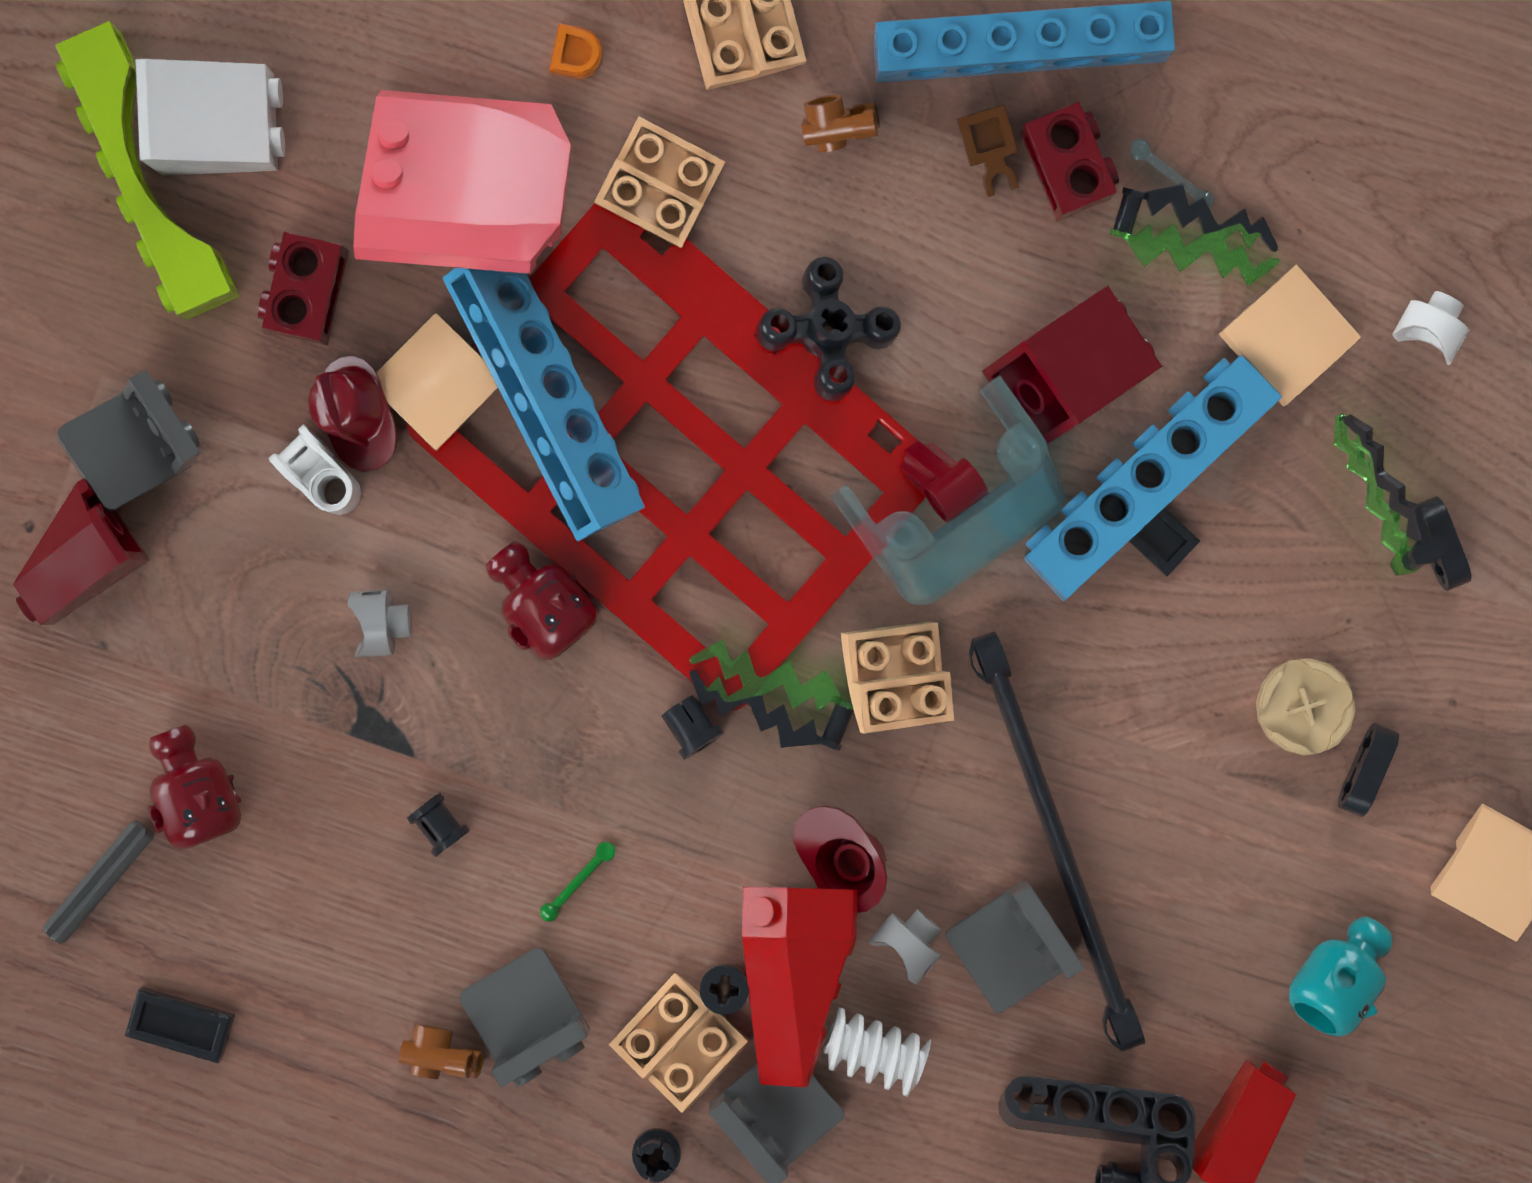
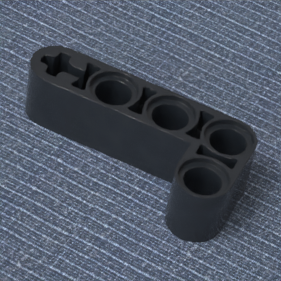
[998,1076,1196,1183]

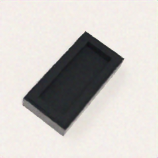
[1100,496,1200,577]
[124,987,235,1063]

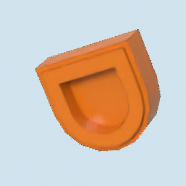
[549,23,603,79]

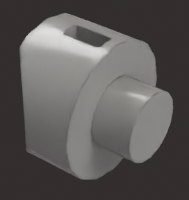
[348,589,413,658]
[867,909,942,985]

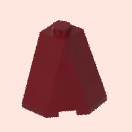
[13,478,150,625]

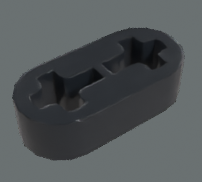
[1417,496,1472,591]
[1338,723,1399,817]

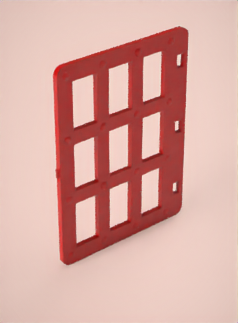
[407,203,925,710]

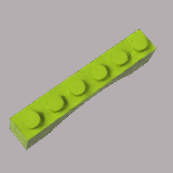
[55,21,240,320]

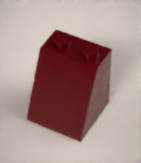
[982,285,1163,451]

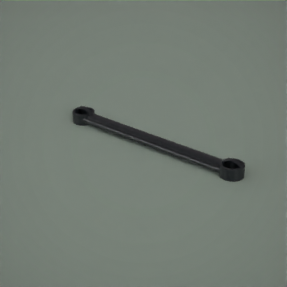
[968,631,1146,1052]

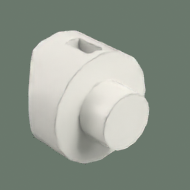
[1392,291,1470,365]

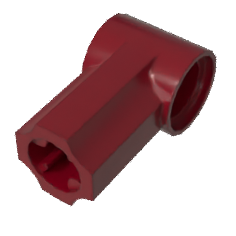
[900,440,988,523]

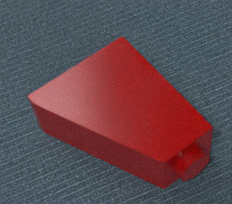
[1193,1060,1297,1183]

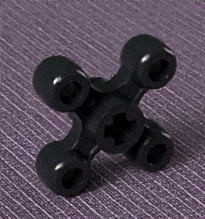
[755,257,901,402]

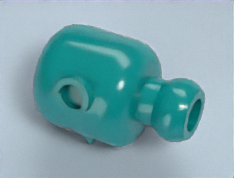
[1288,917,1393,1037]

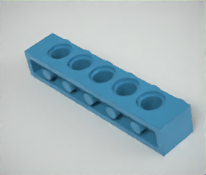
[873,1,1175,83]
[442,268,645,542]
[1023,355,1282,602]

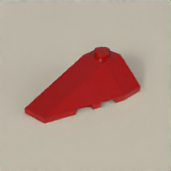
[742,887,858,1087]

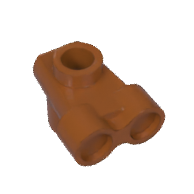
[801,95,880,152]
[399,1024,484,1079]

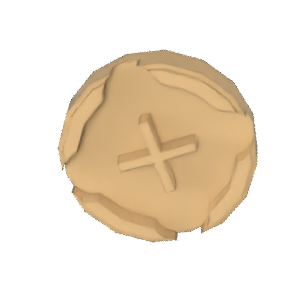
[1256,658,1356,755]

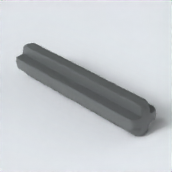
[43,820,154,944]

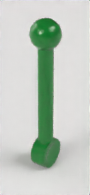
[540,841,615,922]

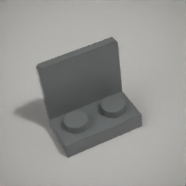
[945,880,1085,1013]
[709,1063,845,1183]

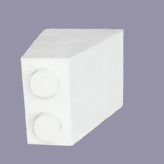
[135,59,285,176]

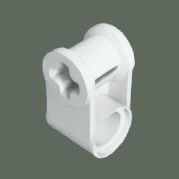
[268,424,361,515]

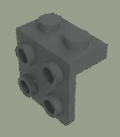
[57,370,200,512]
[460,948,590,1088]

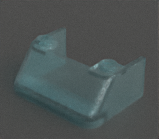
[831,375,1065,606]

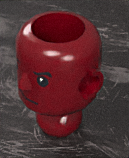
[486,541,598,660]
[148,725,242,850]

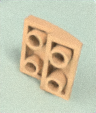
[683,0,807,90]
[594,116,725,248]
[1219,264,1361,407]
[377,313,498,451]
[841,621,954,734]
[1430,803,1532,942]
[609,973,751,1113]

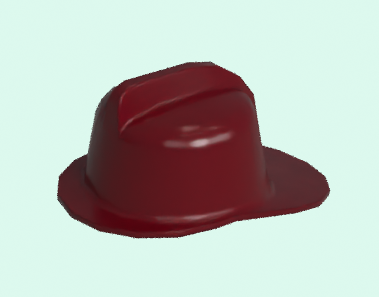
[308,356,397,472]
[793,806,887,913]

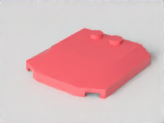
[353,90,571,274]

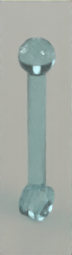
[1130,139,1214,208]

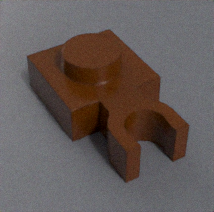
[956,104,1019,197]

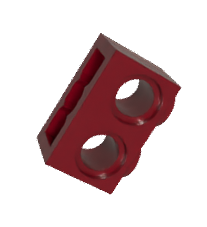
[1020,102,1119,222]
[258,232,349,345]

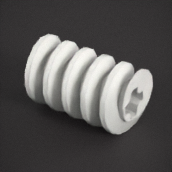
[822,1007,931,1097]

